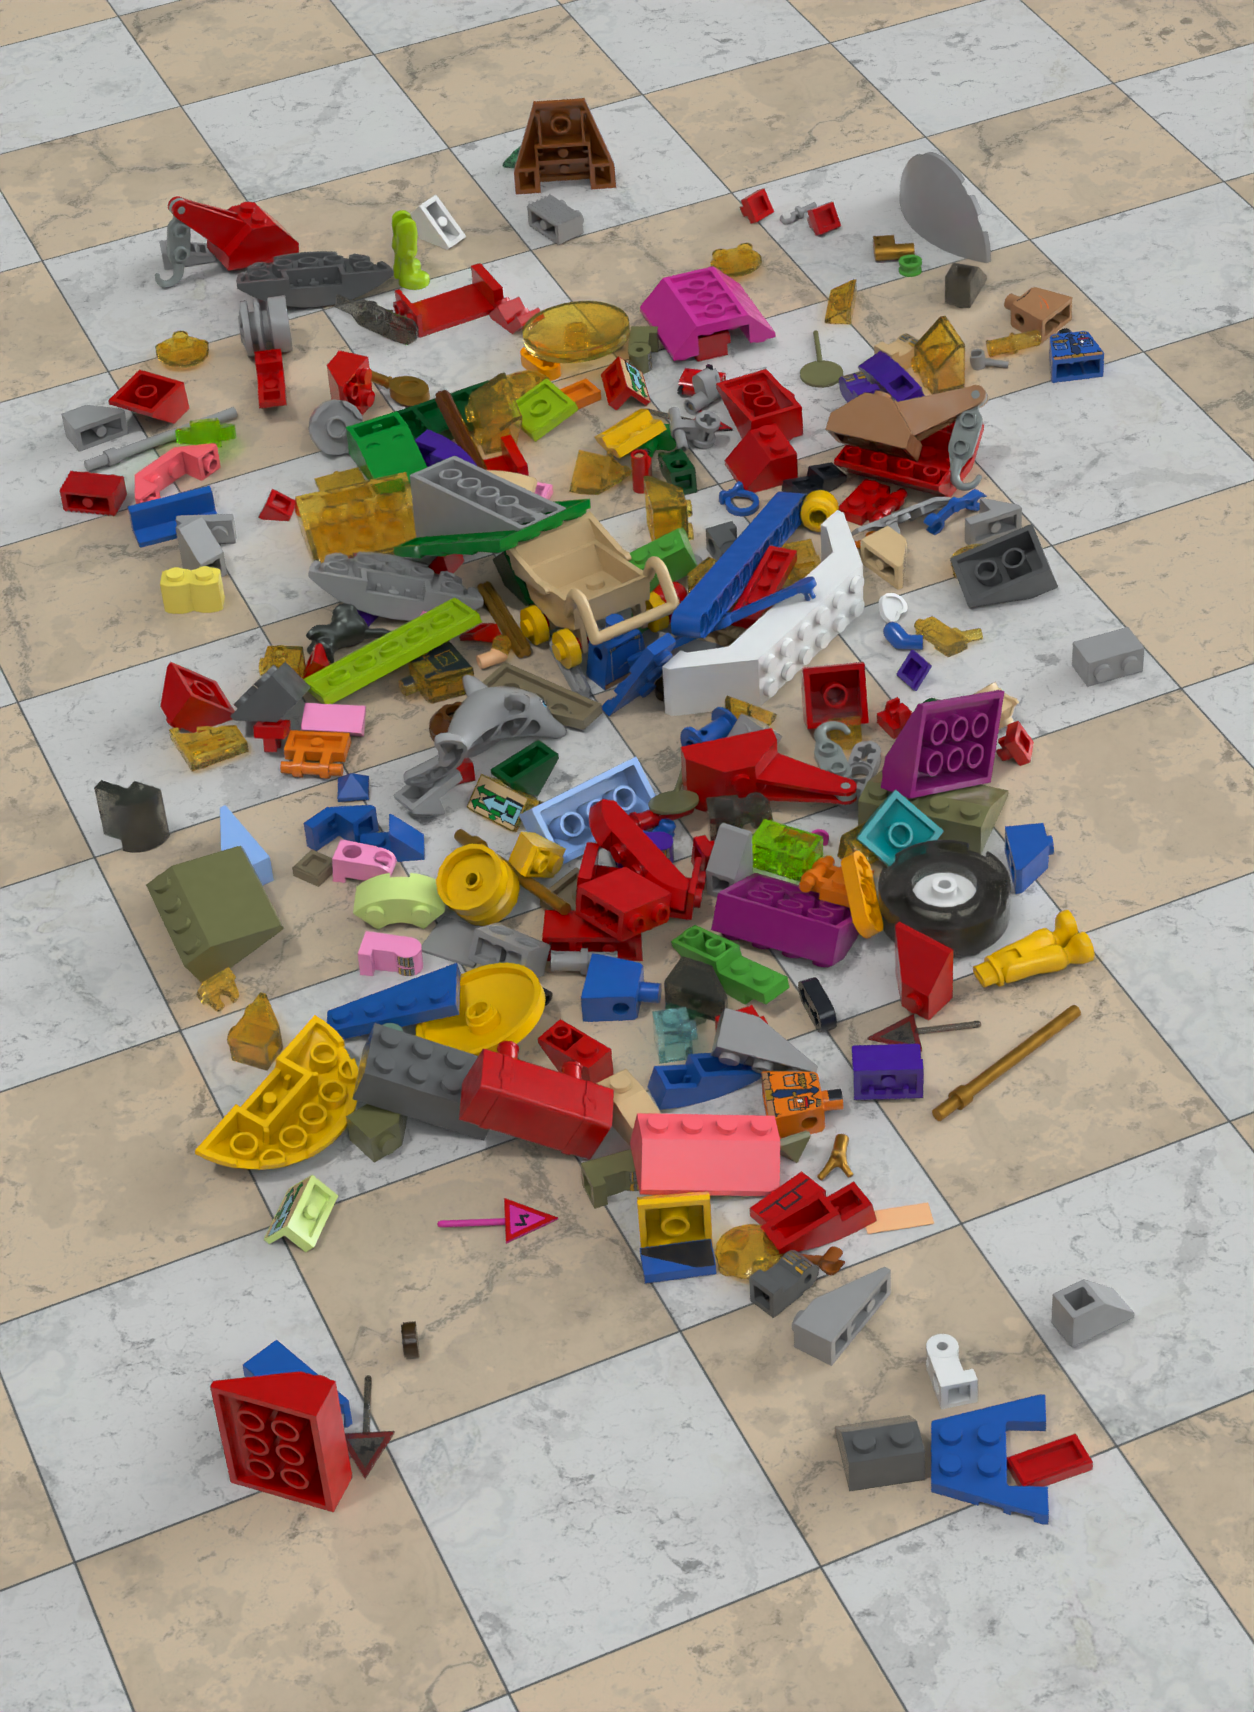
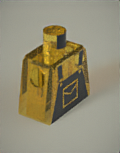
[398,641,474,704]

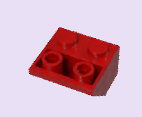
[326,350,375,416]

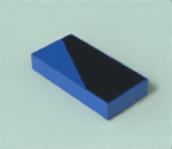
[640,1239,717,1284]

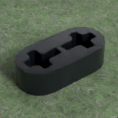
[798,977,837,1033]

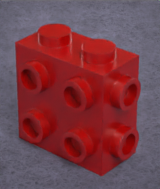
[575,867,671,942]

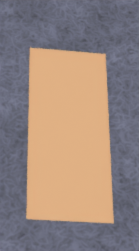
[866,1202,934,1234]

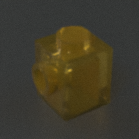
[259,645,306,679]

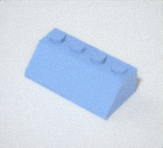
[519,757,656,864]

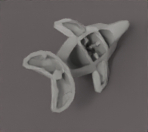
[403,675,567,786]

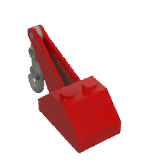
[155,196,299,288]
[680,721,857,820]

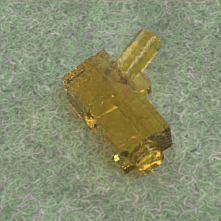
[914,616,983,657]

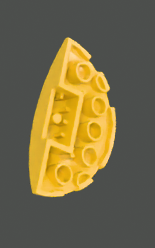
[195,1015,358,1170]

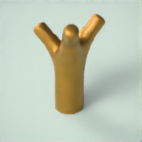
[817,1134,853,1180]

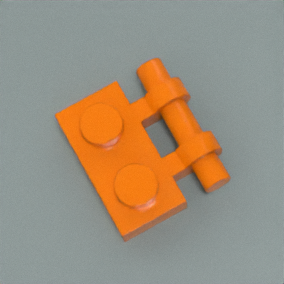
[280,730,351,779]
[799,855,874,908]

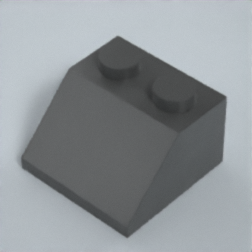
[835,1415,925,1492]

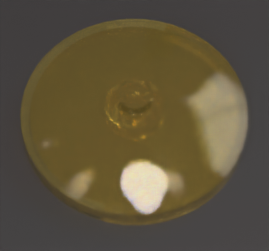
[522,301,630,363]

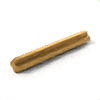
[477,581,531,658]

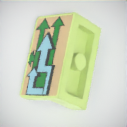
[264,1175,338,1252]

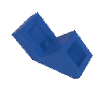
[303,805,379,851]

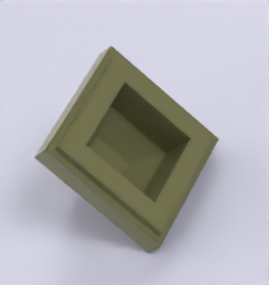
[780,1130,811,1163]

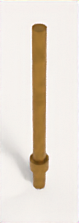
[454,829,571,915]
[932,1005,1081,1121]

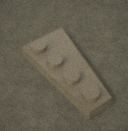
[483,662,602,730]

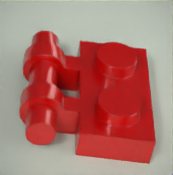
[839,479,908,526]

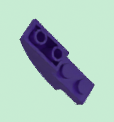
[858,351,925,402]

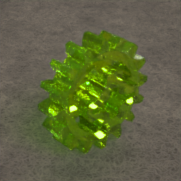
[175,418,236,448]

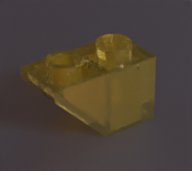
[227,992,283,1071]

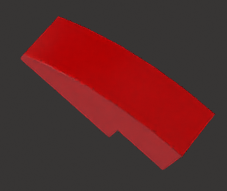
[760,1181,877,1254]

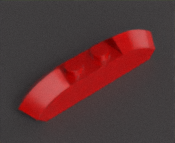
[589,799,689,912]

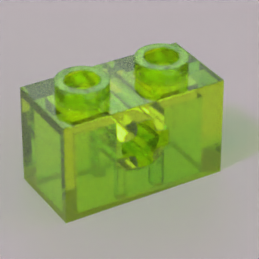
[752,819,823,882]

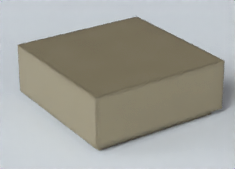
[292,849,333,887]

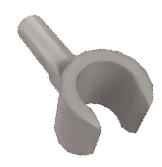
[970,349,1009,371]

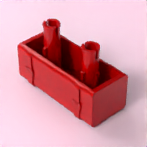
[459,1041,614,1160]

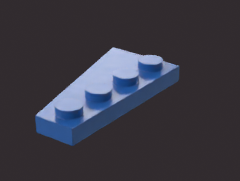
[327,963,461,1039]

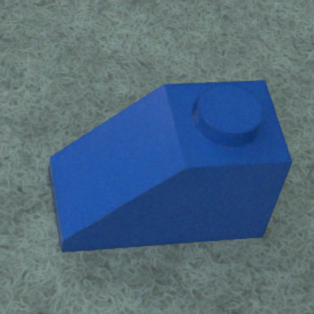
[1004,823,1054,894]

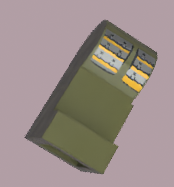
[628,326,659,374]
[581,1149,639,1209]

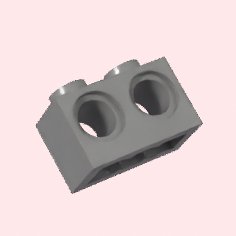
[468,923,550,978]

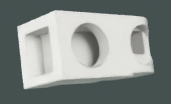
[926,1334,978,1410]

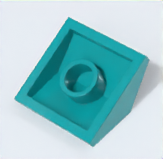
[856,789,944,881]

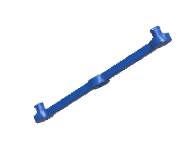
[627,576,817,668]

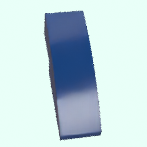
[647,1053,762,1110]

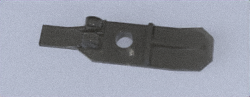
[335,294,418,345]

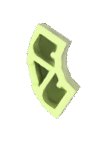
[353,873,445,930]

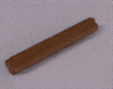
[435,390,487,470]

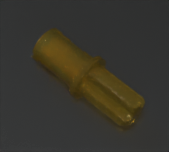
[986,330,1041,357]

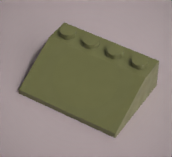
[858,770,1009,856]
[146,845,284,986]

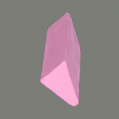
[301,703,366,737]

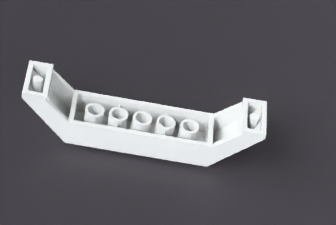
[662,510,865,716]

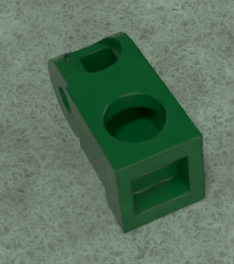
[658,448,697,498]

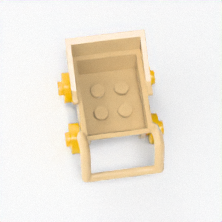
[506,511,680,669]

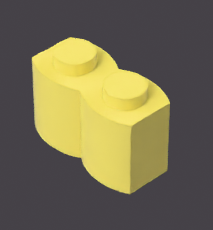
[160,566,225,614]

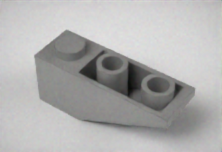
[711,1008,818,1073]

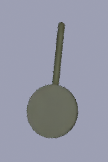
[800,330,843,388]
[648,768,699,815]

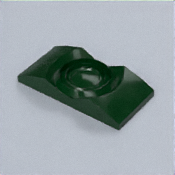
[397,380,513,441]

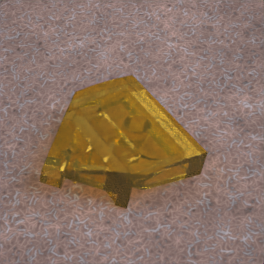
[569,449,632,495]

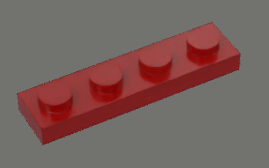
[731,545,797,629]

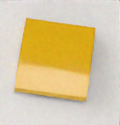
[595,408,667,458]

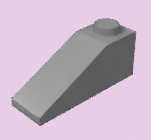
[792,1267,891,1366]

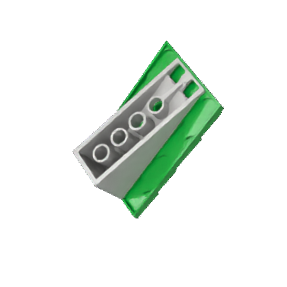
[394,456,591,559]

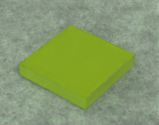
[508,378,579,442]

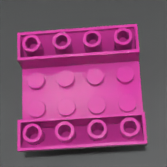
[640,266,776,361]

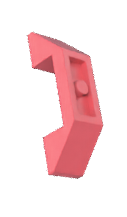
[135,443,221,504]

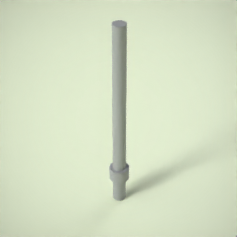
[84,407,237,471]

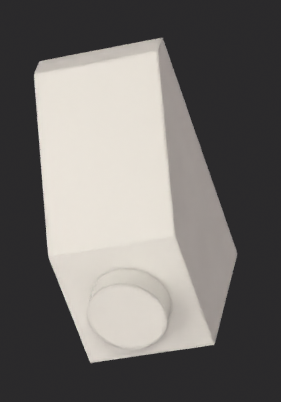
[410,195,466,250]

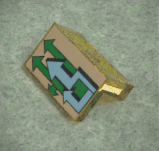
[467,774,543,832]

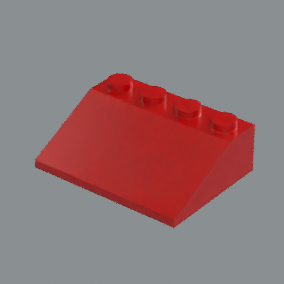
[210,1371,353,1512]

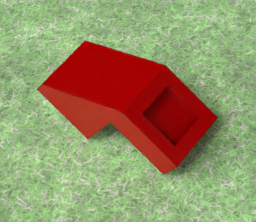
[489,297,543,334]

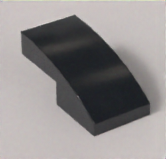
[781,462,847,495]

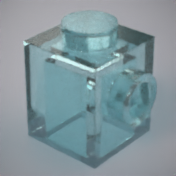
[652,1007,698,1064]

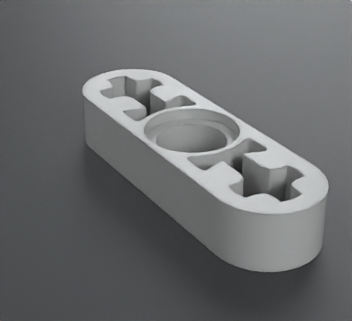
[838,741,881,812]

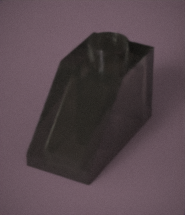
[664,956,728,1022]

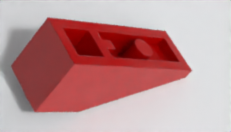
[542,910,643,961]

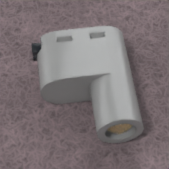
[683,364,721,415]

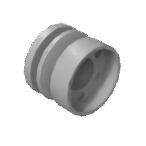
[238,295,293,357]

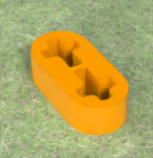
[520,345,561,381]

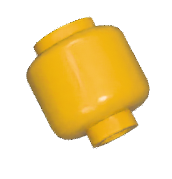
[800,490,839,532]

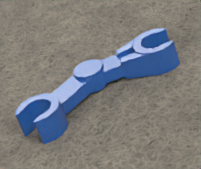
[923,489,987,535]

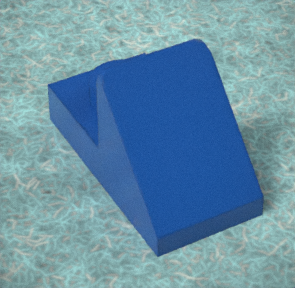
[360,814,425,862]

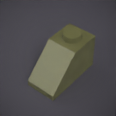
[346,1104,408,1163]

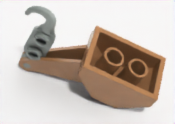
[825,385,988,491]

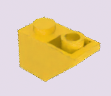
[508,832,566,878]

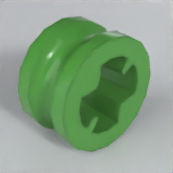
[899,255,922,277]

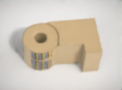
[874,333,926,370]

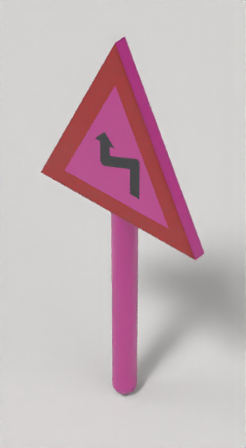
[437,1198,558,1244]

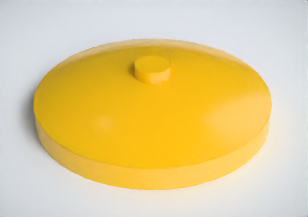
[416,963,546,1056]

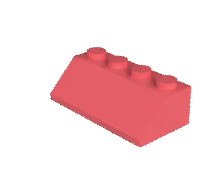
[630,1113,780,1196]

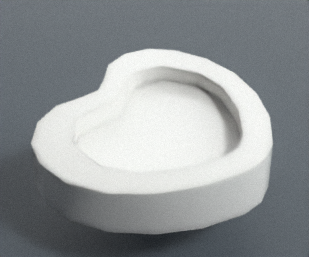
[879,593,908,623]

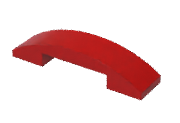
[254,348,287,409]

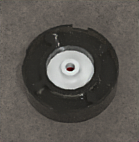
[878,840,1011,958]

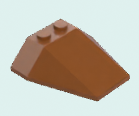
[514,98,616,195]

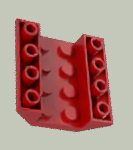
[834,422,984,497]

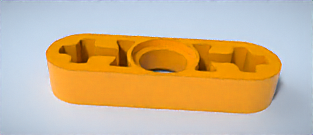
[841,851,883,939]

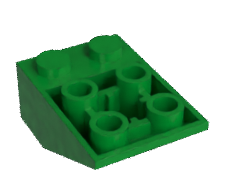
[346,411,427,498]

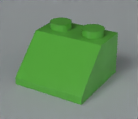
[629,528,699,592]

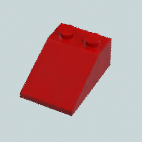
[716,369,803,441]

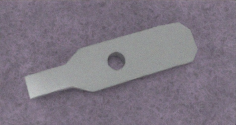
[851,497,951,536]

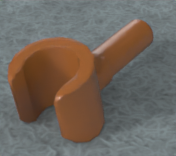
[801,1246,845,1275]

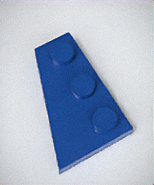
[602,632,676,717]

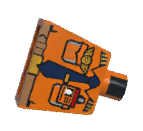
[761,1071,843,1139]

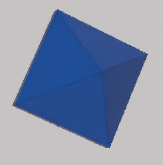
[337,773,369,802]

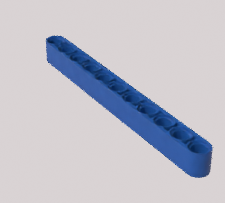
[671,491,807,639]

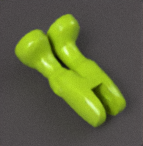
[392,210,430,290]

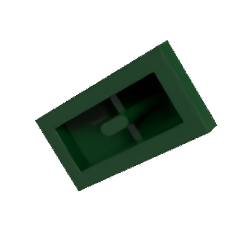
[491,739,559,797]

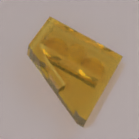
[169,725,249,772]

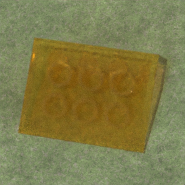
[295,472,416,563]

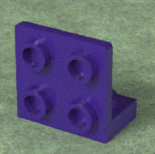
[852,1044,924,1100]

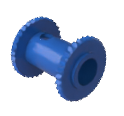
[680,707,737,746]

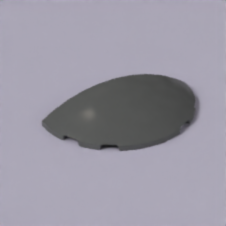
[236,251,394,307]

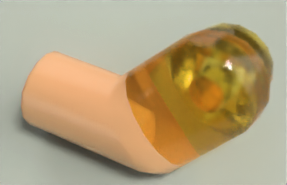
[476,634,512,670]

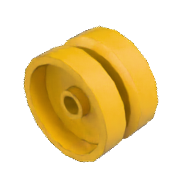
[436,844,520,926]

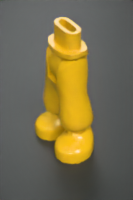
[973,910,1095,988]

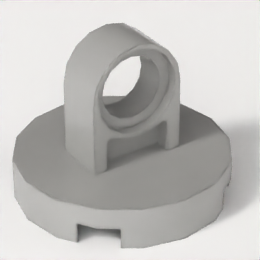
[308,399,363,455]

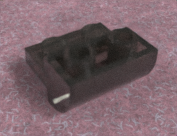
[94,780,170,853]

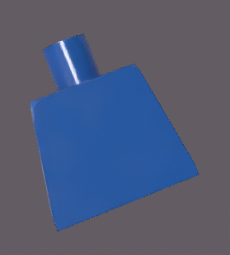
[581,953,662,1022]

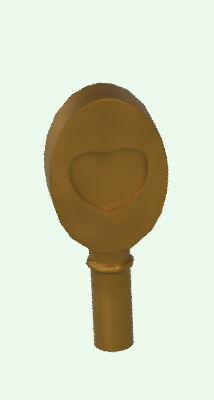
[371,370,430,406]

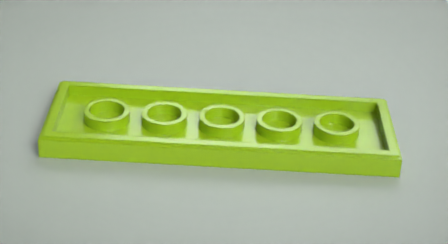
[303,598,482,704]

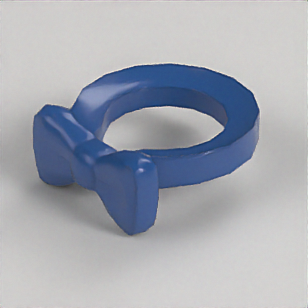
[719,481,759,517]

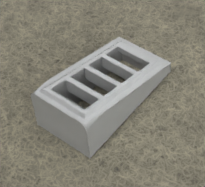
[159,240,215,270]

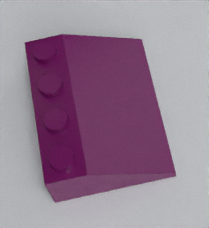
[881,690,1005,798]
[711,873,859,968]

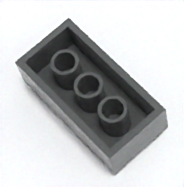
[352,1023,490,1141]

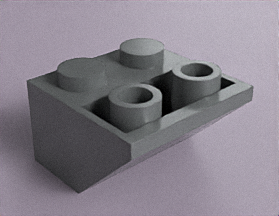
[230,662,311,722]

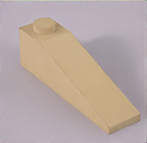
[597,1069,661,1147]

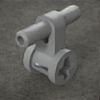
[668,407,720,452]

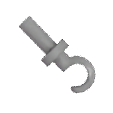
[780,202,817,224]

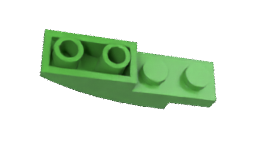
[671,925,790,1005]

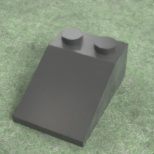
[950,524,1058,607]

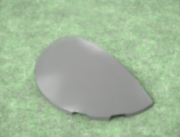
[899,152,991,263]
[308,552,484,621]

